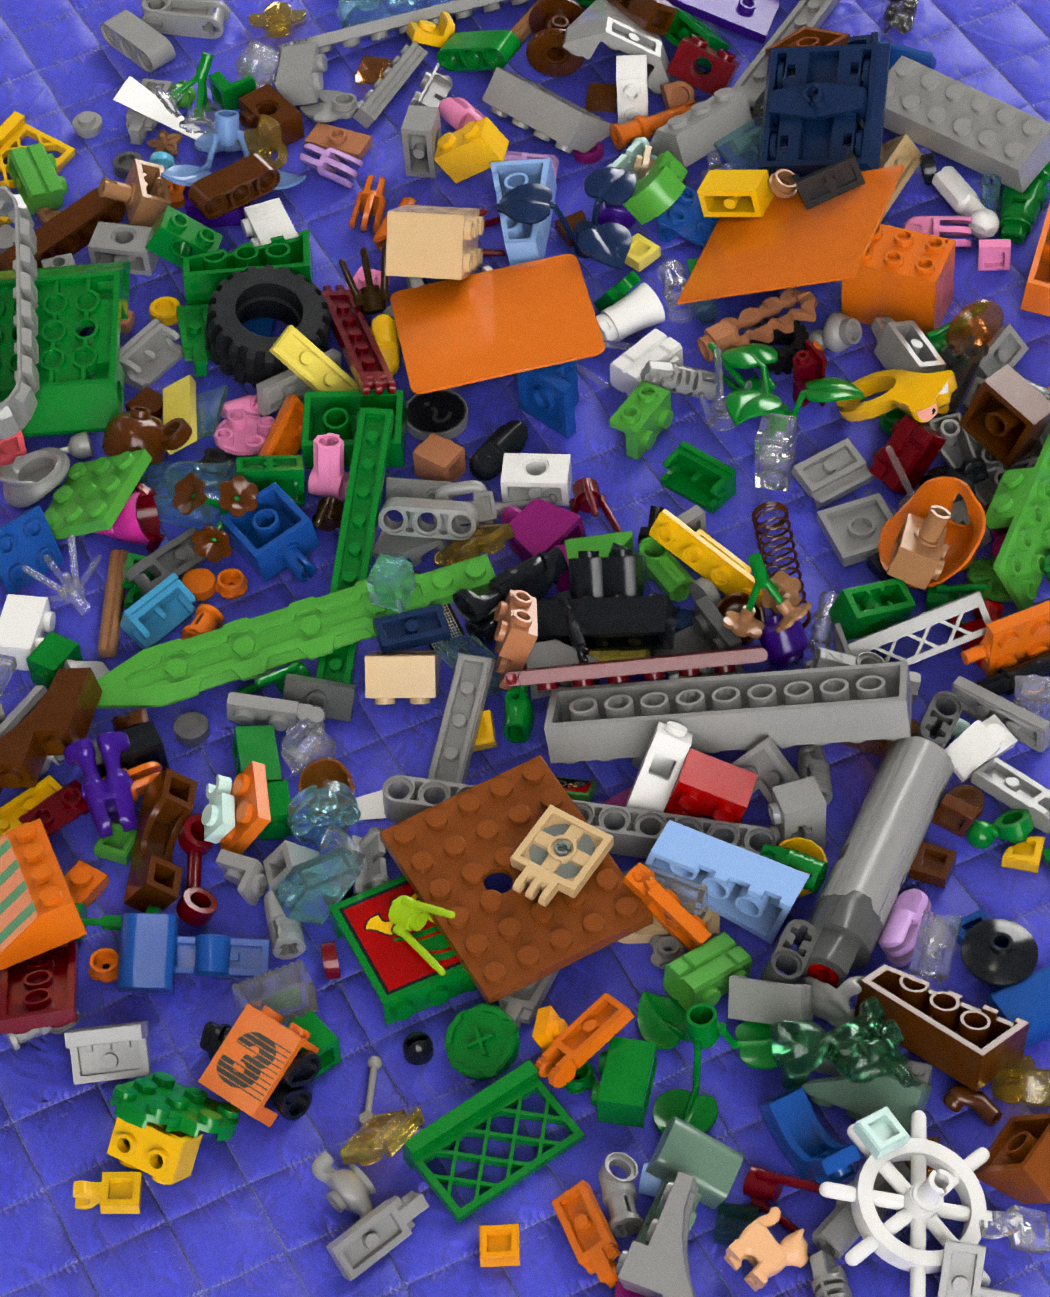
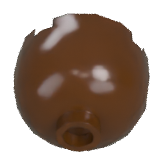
[102,406,167,464]

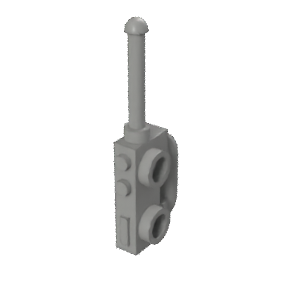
[432,480,558,527]

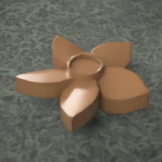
[146,129,183,155]

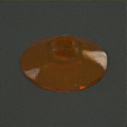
[946,300,1004,356]

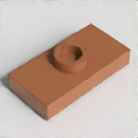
[304,122,373,160]

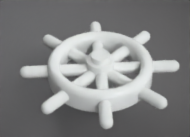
[819,1110,1017,1297]

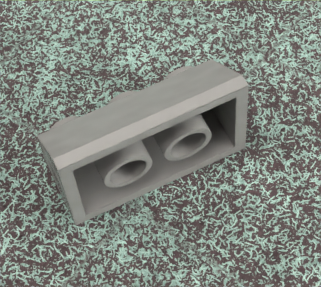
[649,88,754,168]

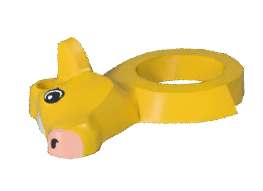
[836,369,958,423]

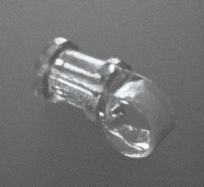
[657,260,695,323]

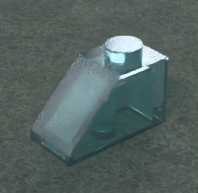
[274,847,361,926]

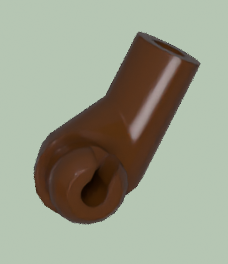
[943,1084,1002,1127]

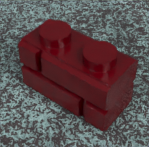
[869,414,947,496]

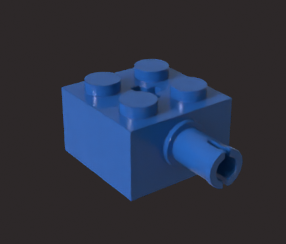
[220,482,320,582]

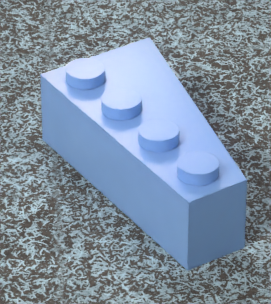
[490,158,557,266]
[644,820,810,944]

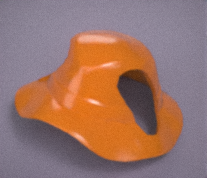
[878,476,986,588]

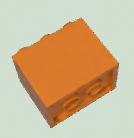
[841,223,956,335]

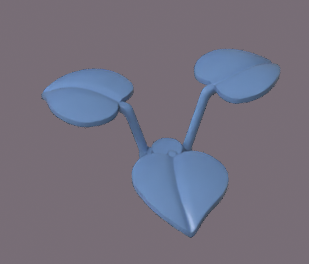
[161,110,306,190]

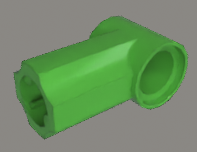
[639,536,694,603]

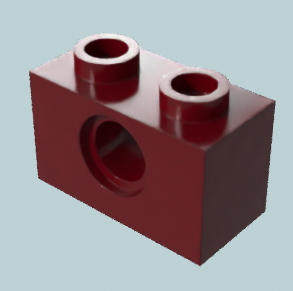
[666,35,740,96]

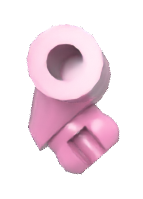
[218,394,262,419]

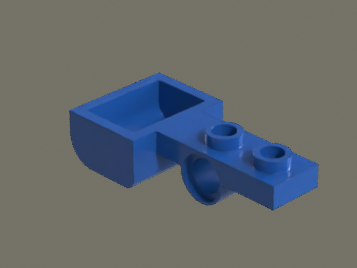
[950,908,1050,1050]
[117,913,271,994]

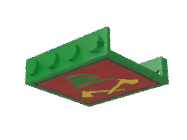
[329,876,486,1025]

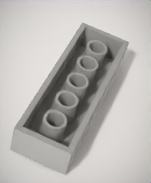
[883,55,1050,193]

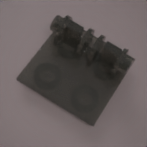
[883,0,918,34]

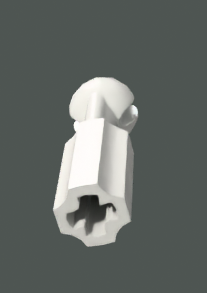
[931,166,1000,239]

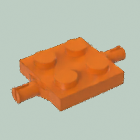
[961,600,1050,677]

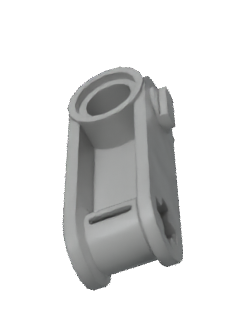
[141,0,231,39]

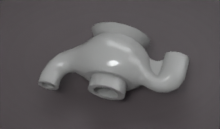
[311,1151,376,1220]

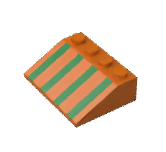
[0,818,87,971]

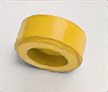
[149,296,181,326]

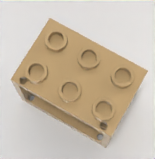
[385,204,484,280]

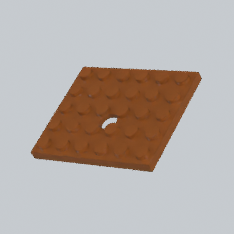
[380,755,652,1005]

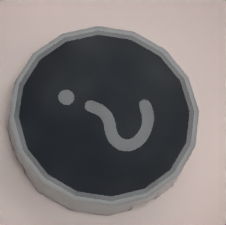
[406,389,469,441]

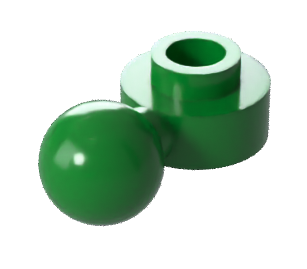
[966,809,1034,849]

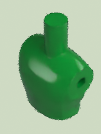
[503,685,535,743]

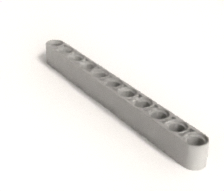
[382,775,777,859]

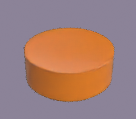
[181,568,216,601]

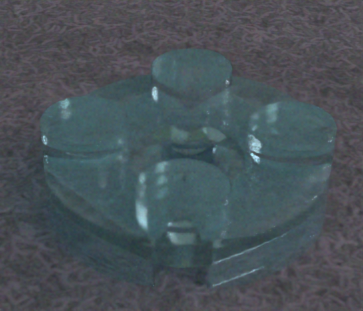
[286,781,361,848]

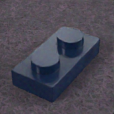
[373,604,450,655]

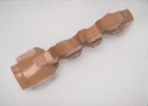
[697,288,817,364]

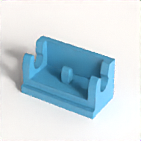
[120,573,196,650]

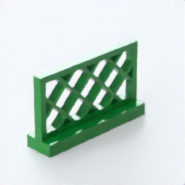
[403,1060,585,1223]

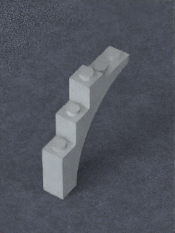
[616,1172,699,1297]

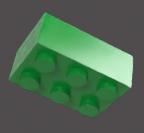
[301,390,407,469]

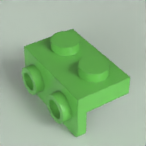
[609,381,674,461]

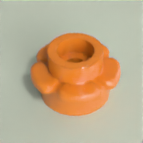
[215,568,248,599]
[88,948,119,983]

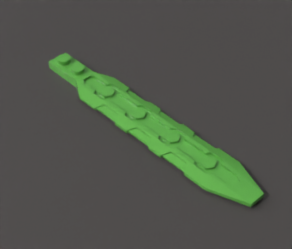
[97,554,496,709]

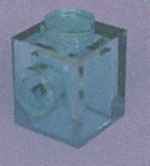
[366,553,416,612]

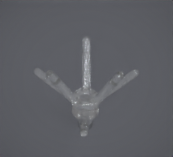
[22,535,102,616]

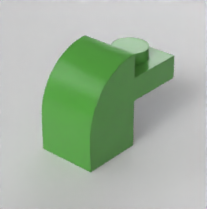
[622,150,688,225]

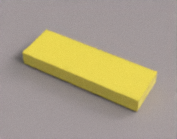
[269,325,360,392]
[163,374,197,455]

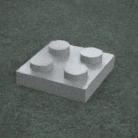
[817,493,893,567]

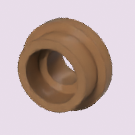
[768,169,797,198]

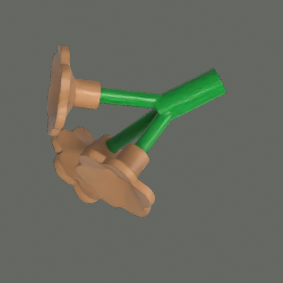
[722,553,812,639]

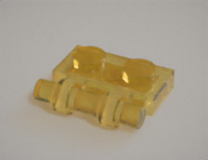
[434,523,515,567]

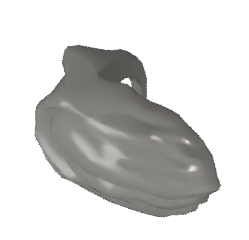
[796,976,864,1030]

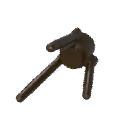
[339,242,390,315]
[311,497,344,533]

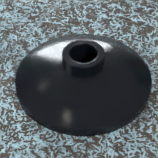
[961,919,1038,987]

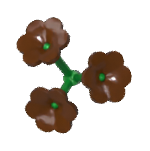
[173,473,258,563]

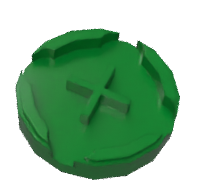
[444,1003,520,1081]

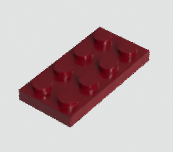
[0,939,79,1035]

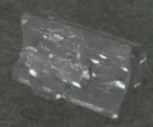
[910,910,962,983]

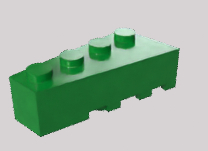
[183,230,313,305]

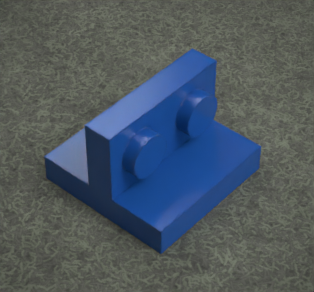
[516,360,579,438]

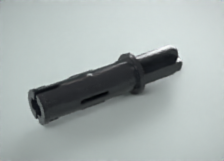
[975,651,1050,696]

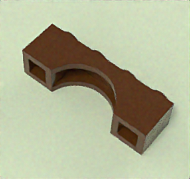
[124,768,198,913]

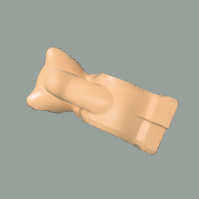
[724,1207,809,1292]

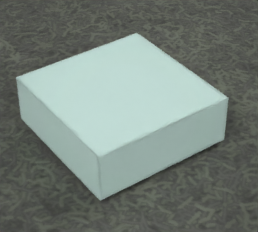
[853,1106,910,1160]

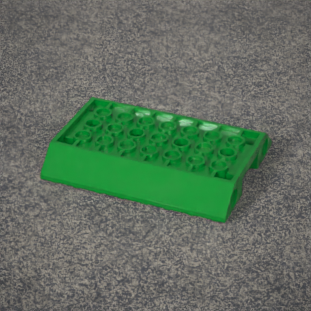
[0,261,130,437]

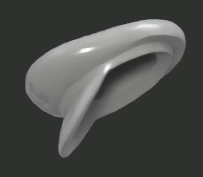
[0,447,70,508]

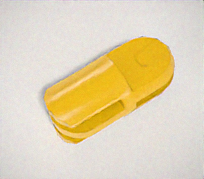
[370,314,400,376]

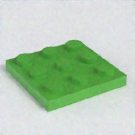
[44,449,153,540]

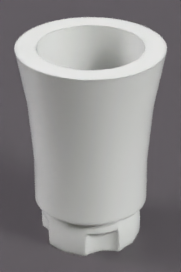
[596,282,665,346]

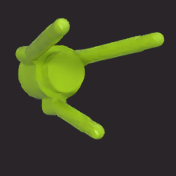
[388,895,455,976]

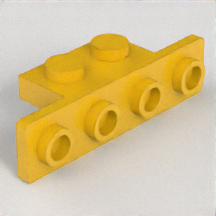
[649,509,764,607]

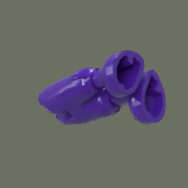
[63,732,136,839]

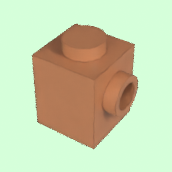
[412,432,467,483]

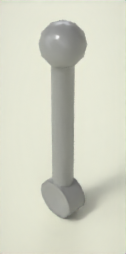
[359,1055,382,1128]

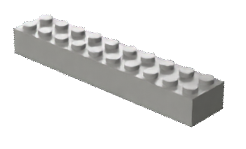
[544,661,912,764]

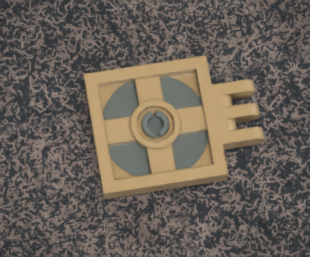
[510,804,614,907]

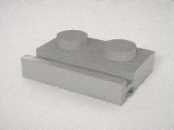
[791,438,875,510]

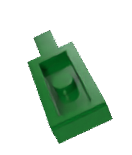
[176,304,212,377]

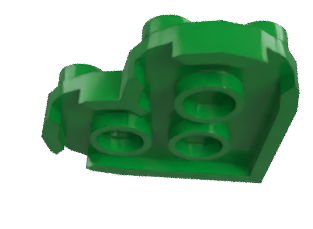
[109,1071,241,1141]

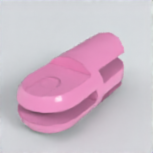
[438,97,485,131]

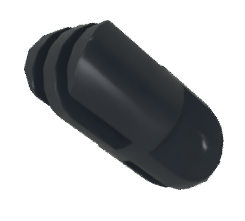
[469,420,528,481]

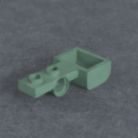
[635,1116,744,1245]

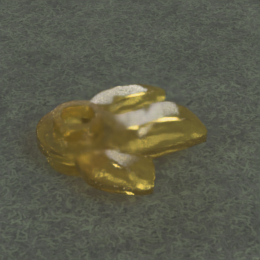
[248,2,307,37]
[237,114,288,170]
[992,1055,1050,1107]

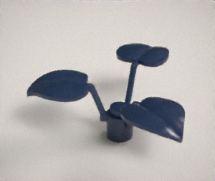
[496,167,636,270]

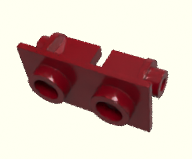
[792,339,827,407]
[18,779,89,837]

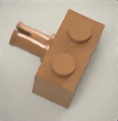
[98,159,171,227]
[887,505,951,590]

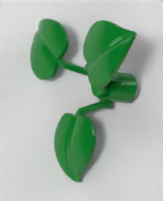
[722,343,865,442]
[637,991,804,1134]

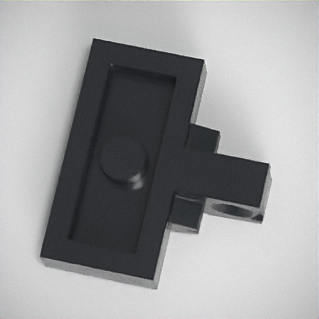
[918,457,989,503]

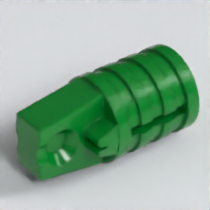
[760,844,828,894]

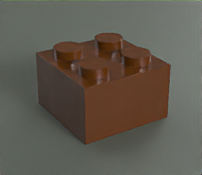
[958,364,1050,468]

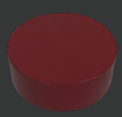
[320,941,341,980]

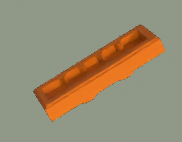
[258,394,304,456]

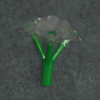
[154,52,222,134]

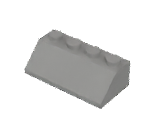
[482,67,612,154]

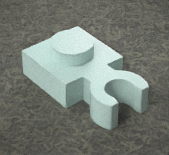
[201,774,235,844]

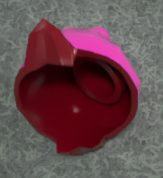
[95,483,165,553]

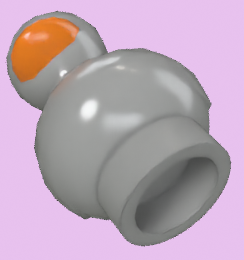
[809,312,862,353]

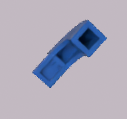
[757,1088,861,1183]

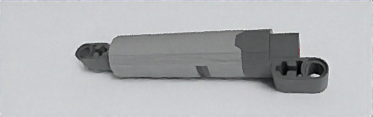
[761,691,963,989]

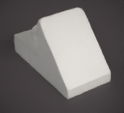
[945,714,1018,782]

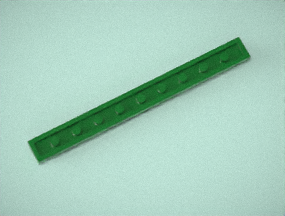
[316,408,394,684]

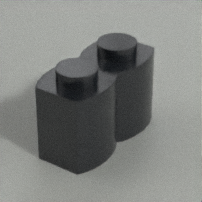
[569,549,644,599]

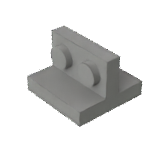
[64,1020,151,1085]

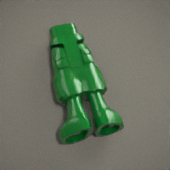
[999,161,1050,243]

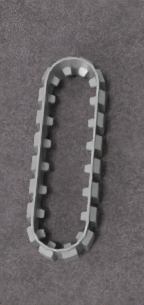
[0,185,40,440]

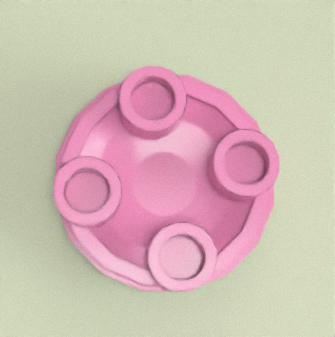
[213,409,275,456]

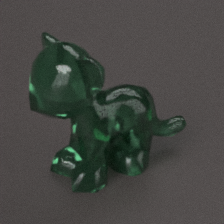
[769,996,914,1090]

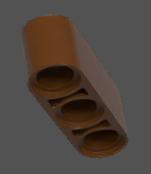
[188,153,281,219]

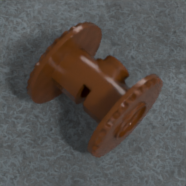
[526,0,585,77]

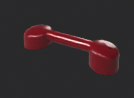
[176,814,218,926]

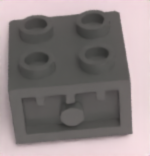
[650,596,743,679]

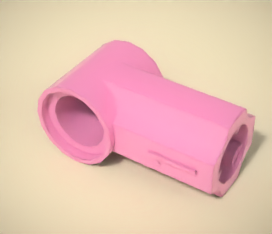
[308,433,349,501]

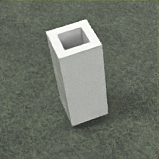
[626,721,693,812]

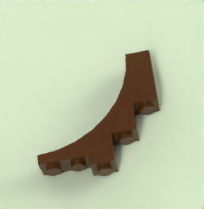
[0,667,103,795]

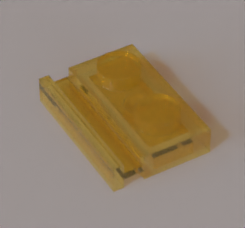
[339,1107,425,1166]

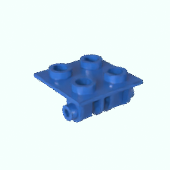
[656,185,719,249]
[0,504,65,594]

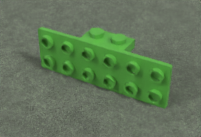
[985,431,1050,612]

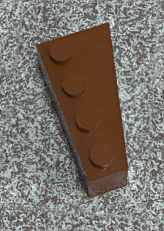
[854,964,1030,1092]

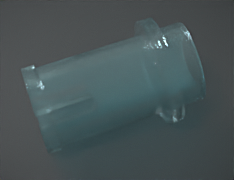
[979,174,1002,213]
[694,299,719,323]

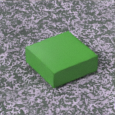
[93,822,137,866]

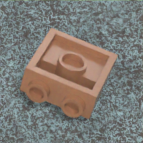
[494,589,538,690]

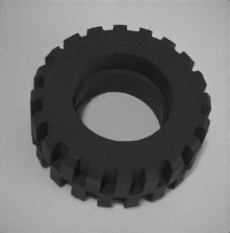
[205,265,330,388]

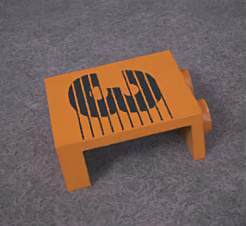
[198,1003,320,1128]

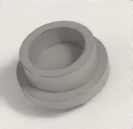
[72,111,103,139]

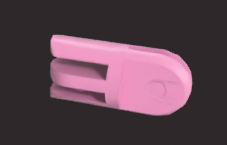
[903,216,972,247]

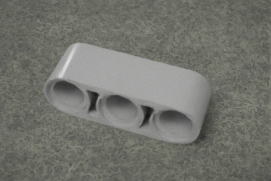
[100,10,176,73]
[378,497,479,540]

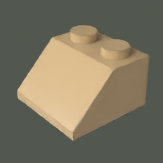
[365,650,442,705]

